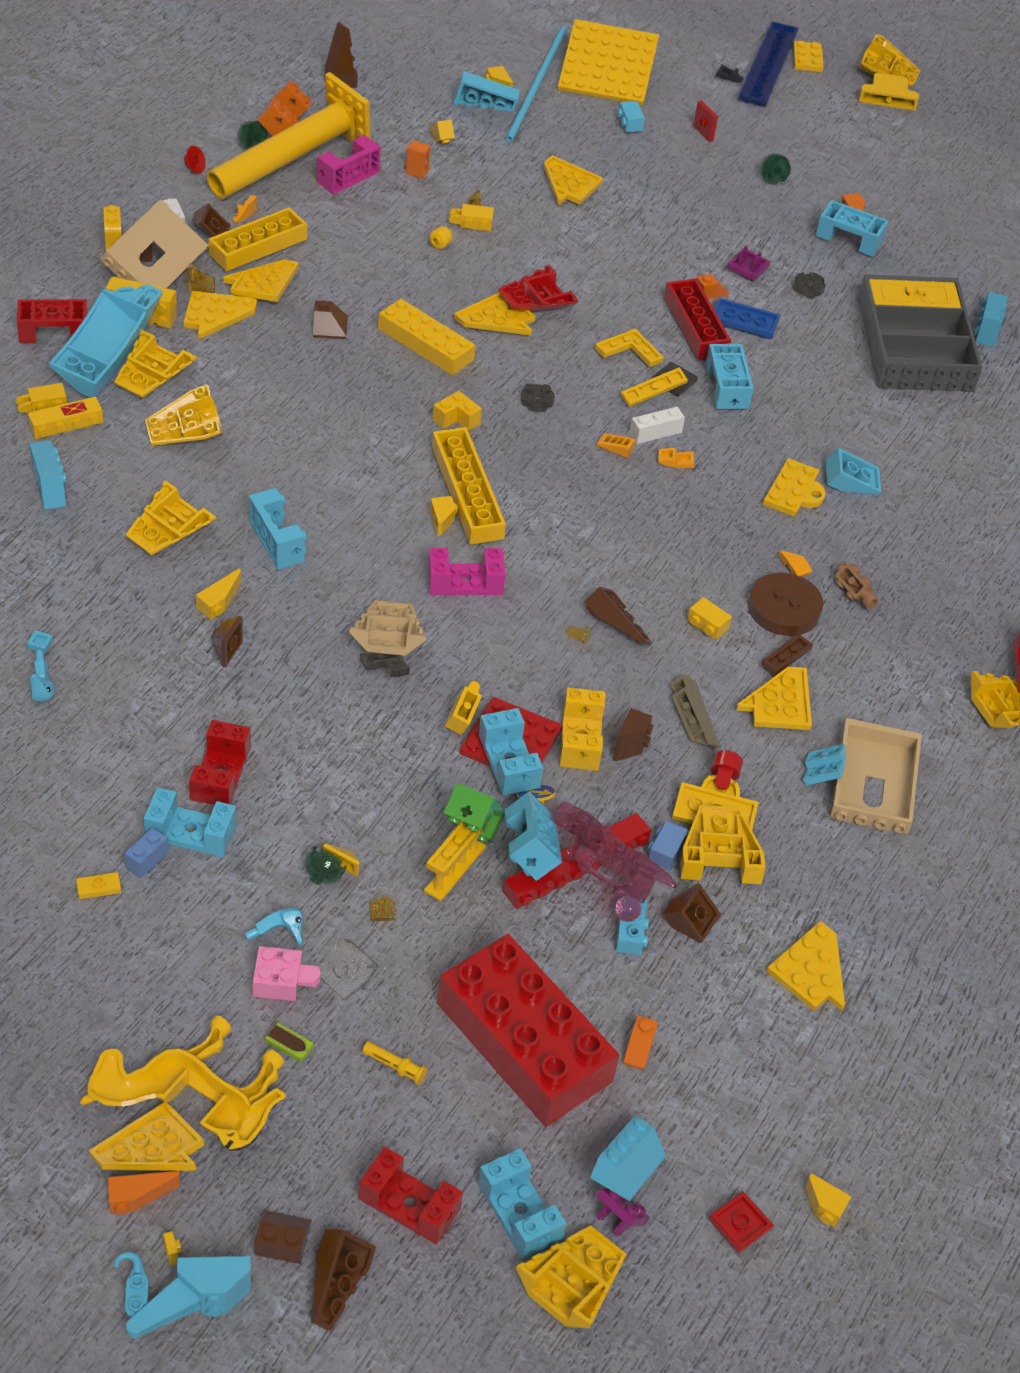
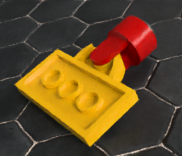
[672,750,759,830]

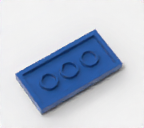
[714,298,781,339]

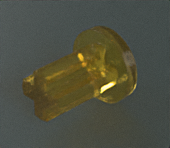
[567,626,590,644]

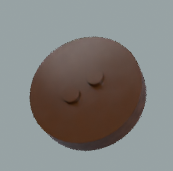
[748,573,823,636]

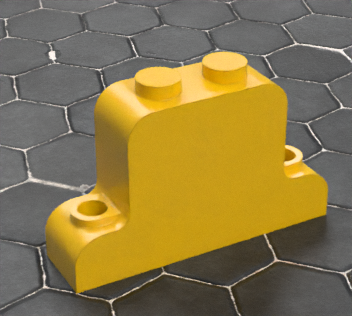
[859,73,919,111]
[103,205,122,268]

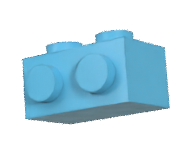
[617,101,645,132]
[616,906,649,955]

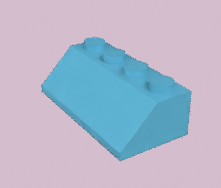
[590,1116,666,1201]

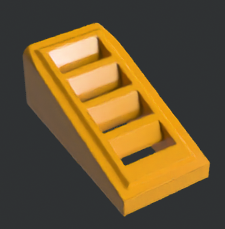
[597,433,636,458]

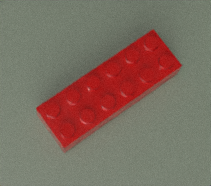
[664,278,731,360]

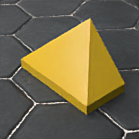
[322,843,360,877]

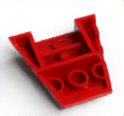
[498,264,578,311]

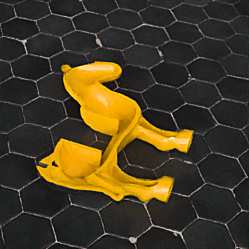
[80,1015,286,1151]

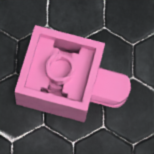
[253,946,321,1001]

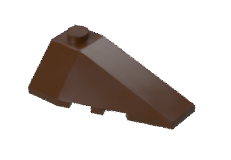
[324,22,358,88]
[584,587,652,645]
[311,1229,376,1331]

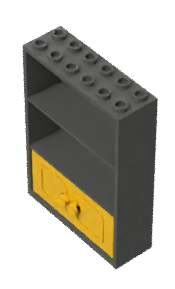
[858,274,982,392]

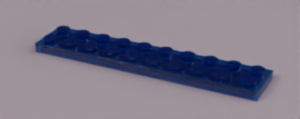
[738,21,799,107]

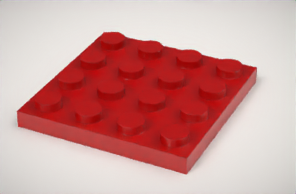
[459,697,563,767]

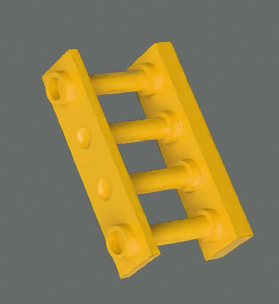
[424,811,490,902]

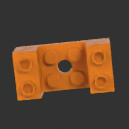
[257,80,312,136]

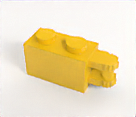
[448,204,494,232]
[15,383,67,413]
[444,681,482,735]

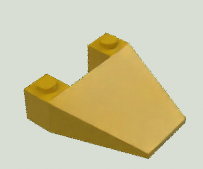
[680,805,766,884]

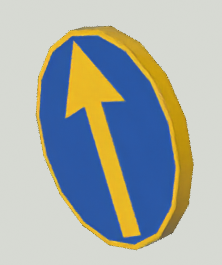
[516,784,556,804]

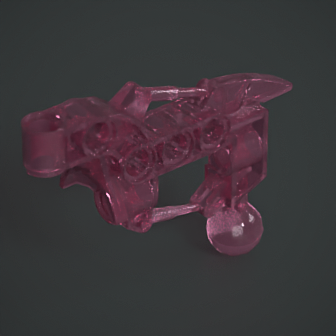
[552,802,677,922]

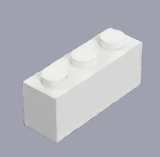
[629,407,685,444]

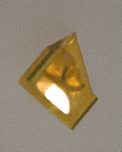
[188,263,215,293]

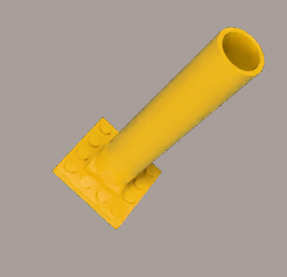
[206,72,371,199]

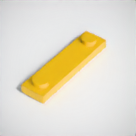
[621,367,688,407]

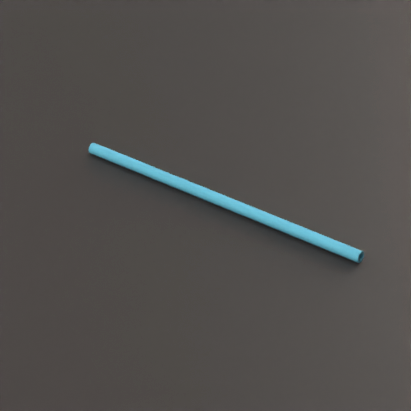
[506,27,567,142]

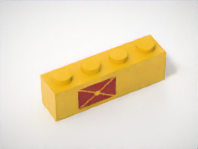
[28,396,103,439]

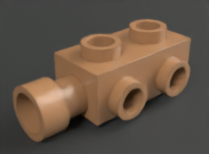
[835,562,879,609]

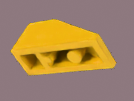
[196,568,242,620]

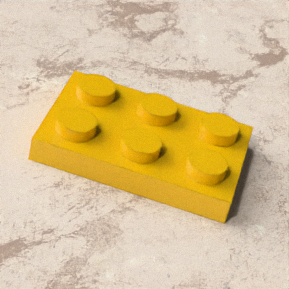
[793,41,824,72]

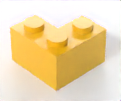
[432,391,482,431]

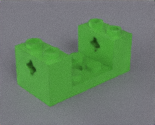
[443,783,505,843]

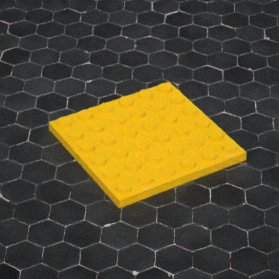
[558,19,659,106]

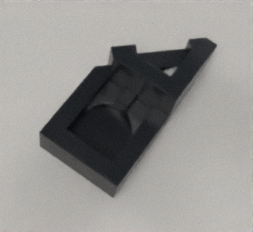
[716,64,744,82]

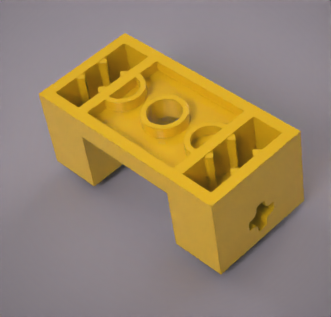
[560,687,606,771]

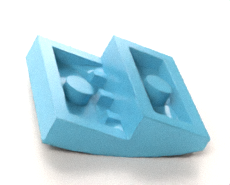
[803,744,846,785]

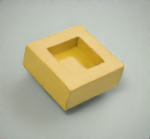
[163,1231,182,1266]

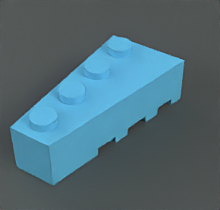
[453,71,519,112]

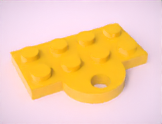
[763,458,826,517]

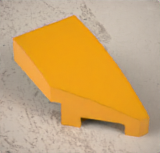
[233,195,257,223]
[778,551,813,577]

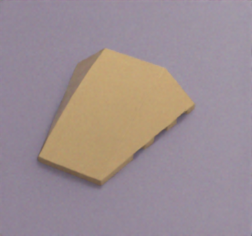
[349,600,426,656]

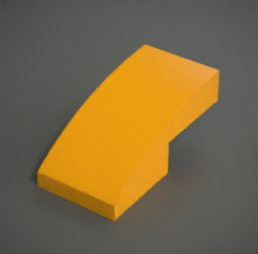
[659,448,694,468]

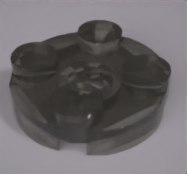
[793,272,826,299]
[520,384,555,412]

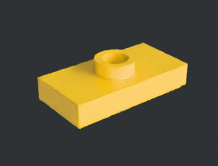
[76,872,121,899]

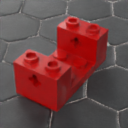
[17,299,88,343]
[189,720,251,805]
[358,1146,463,1245]

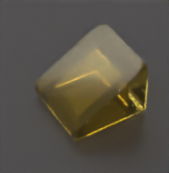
[469,190,481,206]
[370,896,396,921]

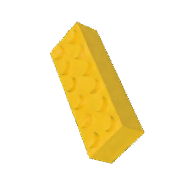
[208,207,307,272]
[378,299,476,376]

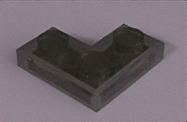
[360,652,410,677]

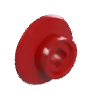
[184,145,206,174]

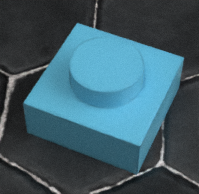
[27,630,53,654]

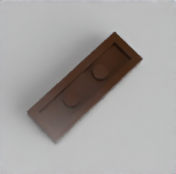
[761,634,813,676]

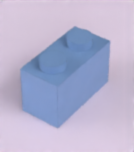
[647,821,688,870]
[124,827,169,878]

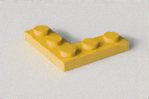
[595,329,664,367]

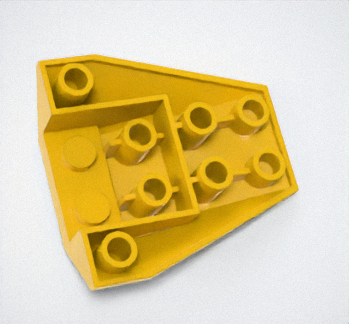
[858,34,920,87]
[145,384,223,446]

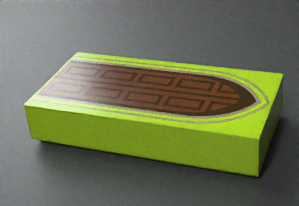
[265,1022,314,1063]

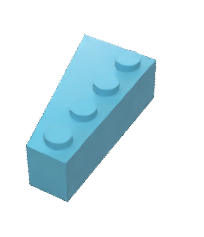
[974,292,1008,347]
[29,440,67,510]

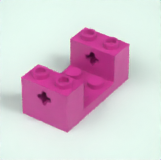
[317,135,381,194]
[428,548,505,595]

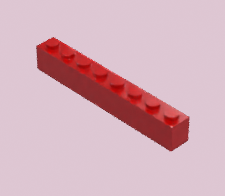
[502,813,651,909]

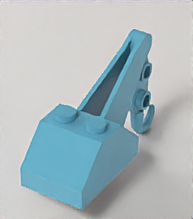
[114,1252,251,1339]

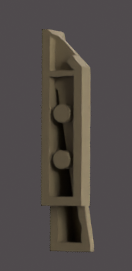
[669,674,720,749]

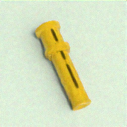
[362,1041,428,1085]

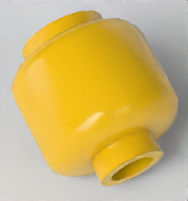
[429,226,453,249]

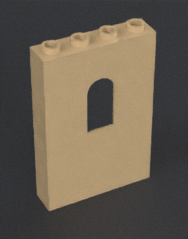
[100,199,208,288]
[830,718,922,835]

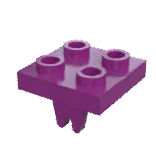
[727,245,771,281]
[596,1188,650,1236]

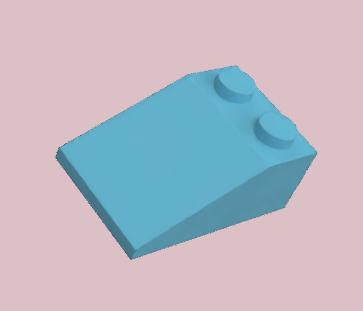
[826,448,882,494]

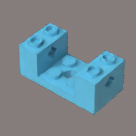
[816,200,889,257]
[706,344,754,409]
[249,488,307,570]
[479,708,543,795]
[144,787,236,857]
[504,792,562,881]
[478,1148,567,1260]

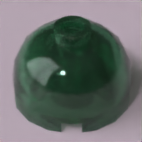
[237,120,268,150]
[760,153,791,185]
[305,846,347,886]

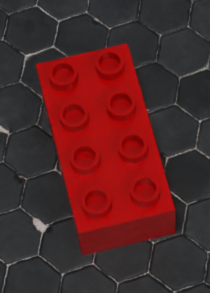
[437,933,620,1128]

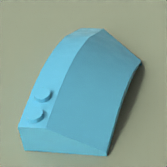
[49,284,163,398]

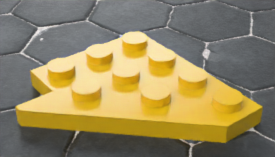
[544,155,604,205]
[223,260,299,302]
[183,291,257,339]
[454,293,536,335]
[736,667,812,730]
[766,921,845,1011]
[89,1102,205,1171]

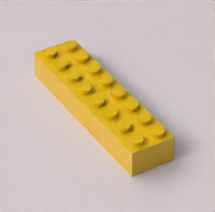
[432,427,506,545]

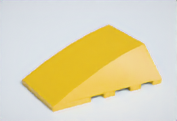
[114,330,197,398]
[125,480,217,556]
[971,671,1020,728]
[516,1225,627,1328]

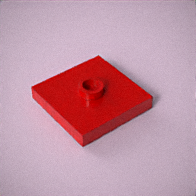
[693,100,718,142]
[709,1191,774,1253]

